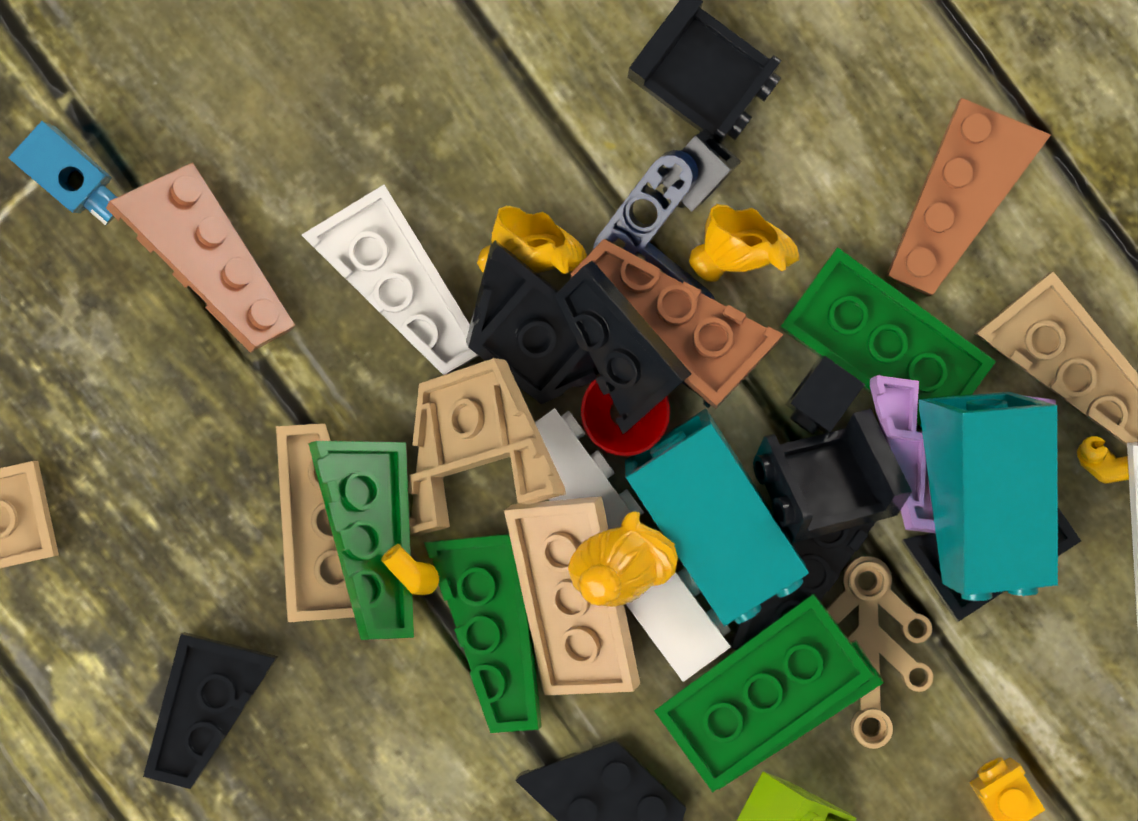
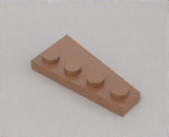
[885,98,1051,296]
[570,239,784,410]

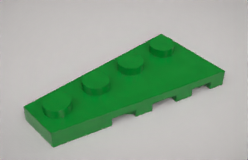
[308,441,414,640]
[424,534,542,733]

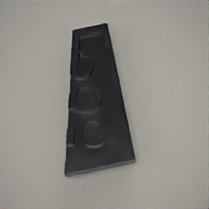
[730,521,876,650]

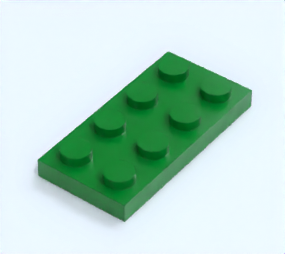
[779,247,996,430]
[654,593,875,793]

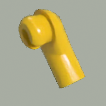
[1077,436,1129,483]
[381,544,439,595]

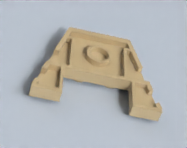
[408,358,566,536]

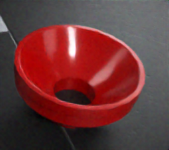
[581,375,670,456]

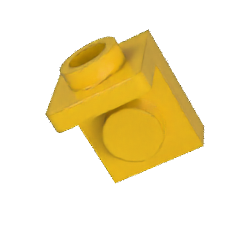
[969,757,1045,821]

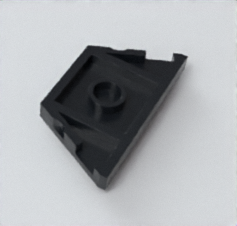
[466,240,599,404]
[516,738,686,821]

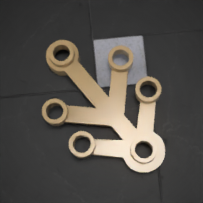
[826,556,933,749]

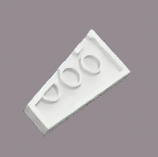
[302,185,478,375]

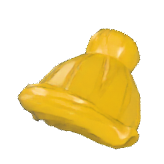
[689,204,800,282]
[477,206,588,274]
[568,511,678,607]

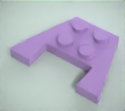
[870,375,1056,533]

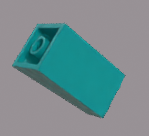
[919,392,1058,601]
[625,408,809,626]

